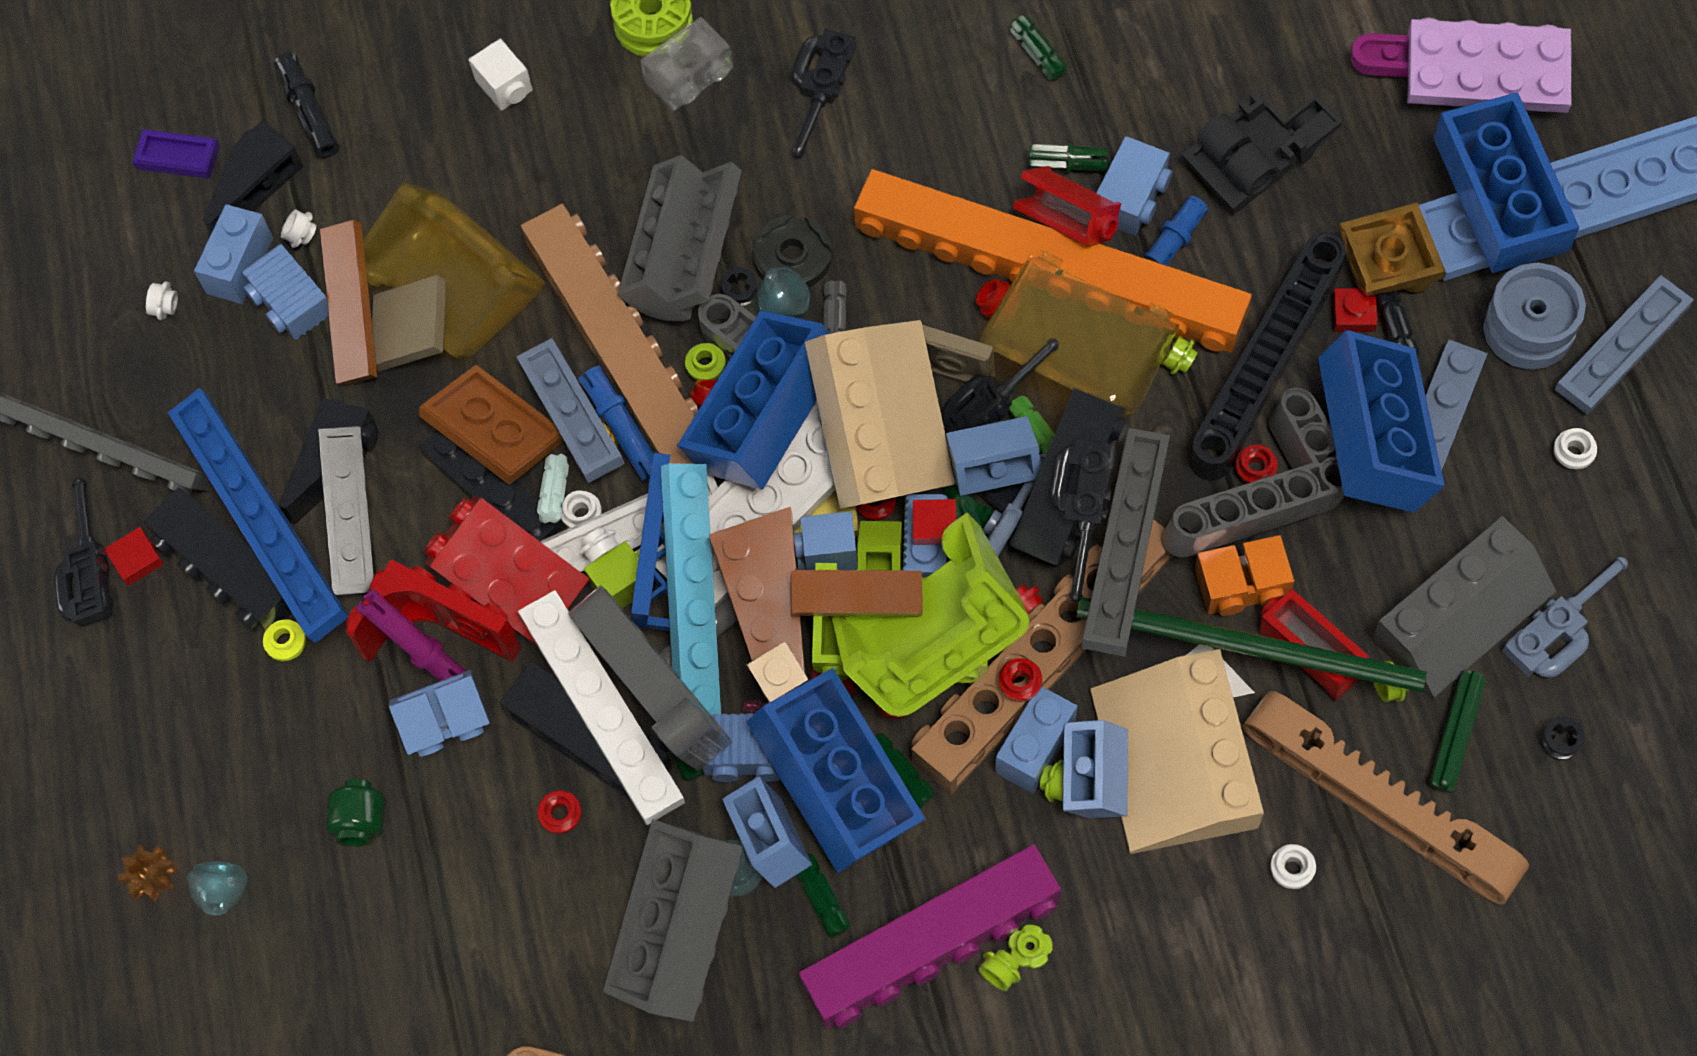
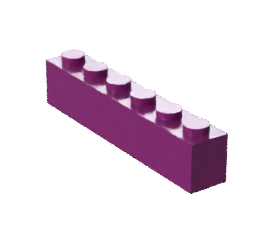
[799,844,1062,1029]

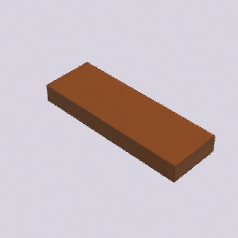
[790,570,923,617]

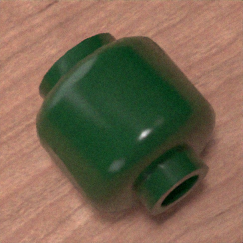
[326,779,385,847]

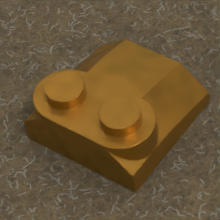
[1339,202,1445,296]

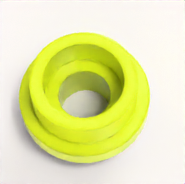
[263,619,306,661]

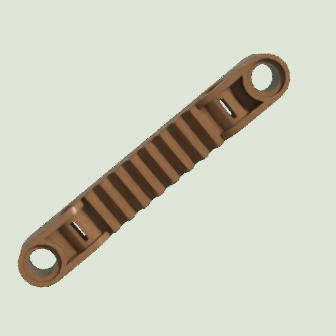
[1242,691,1529,904]

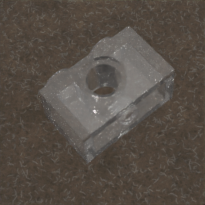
[640,17,733,111]

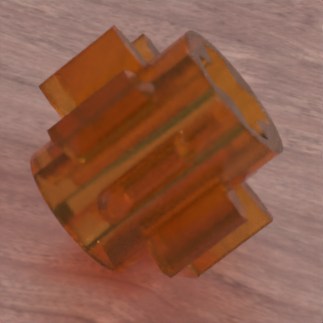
[118,845,177,901]

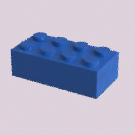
[1433,92,1580,273]
[677,310,830,490]
[1318,330,1445,513]
[746,668,925,873]

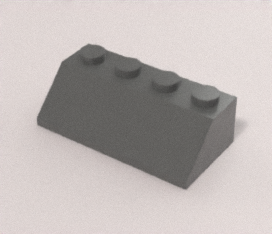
[1372,516,1556,700]
[603,819,743,1022]

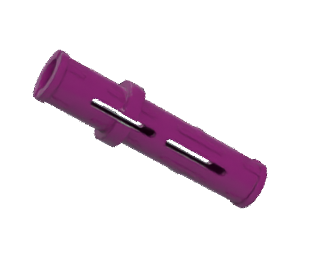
[357,590,465,681]

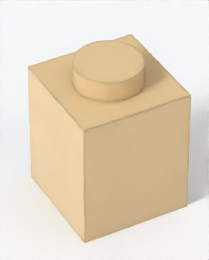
[747,642,809,702]

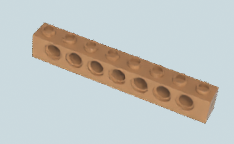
[911,520,1174,795]

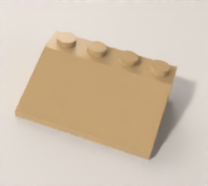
[805,320,956,509]
[1090,649,1264,854]

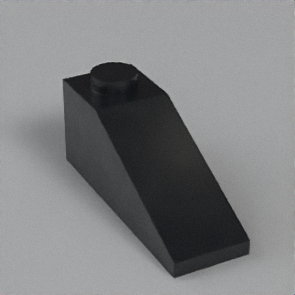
[203,120,304,234]
[279,398,378,525]

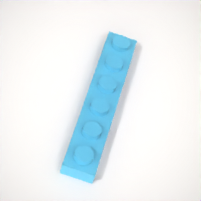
[661,463,721,715]

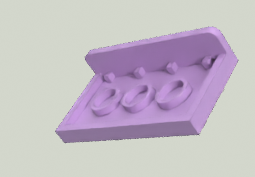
[1407,18,1571,113]

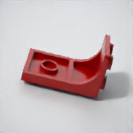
[423,496,589,645]
[346,559,521,663]

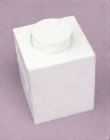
[469,39,533,111]

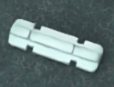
[537,454,569,524]

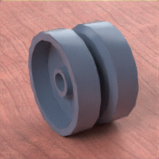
[1483,262,1586,370]

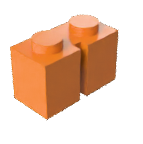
[1194,535,1295,616]

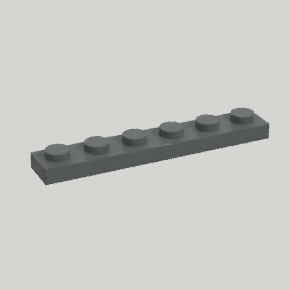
[0,392,211,495]
[1082,428,1170,656]

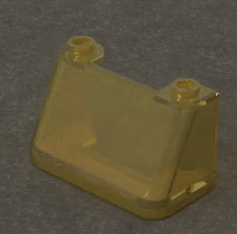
[363,182,545,358]
[979,250,1180,414]

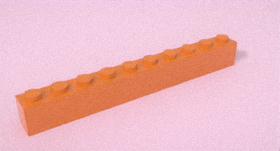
[854,169,1252,354]

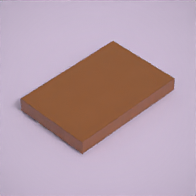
[419,365,564,485]

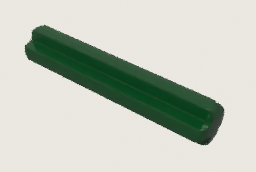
[1429,670,1486,793]

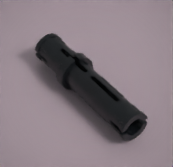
[274,52,340,159]

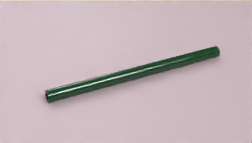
[1077,596,1427,693]

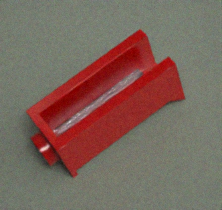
[1013,166,1122,246]
[1259,589,1369,703]

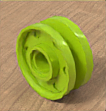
[610,0,693,57]

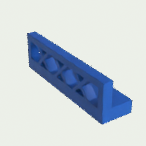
[630,452,671,631]

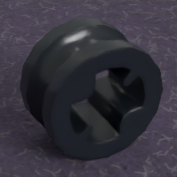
[721,267,757,306]
[1540,716,1585,761]

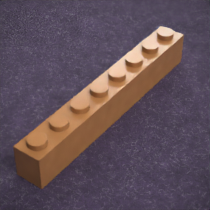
[521,203,698,464]

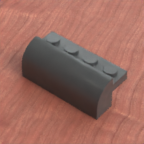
[618,155,742,321]

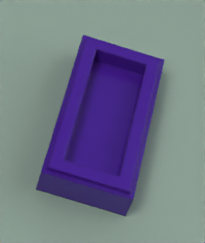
[132,129,220,179]

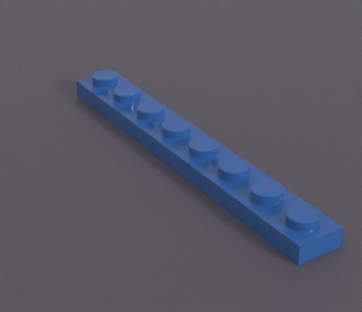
[168,388,349,643]

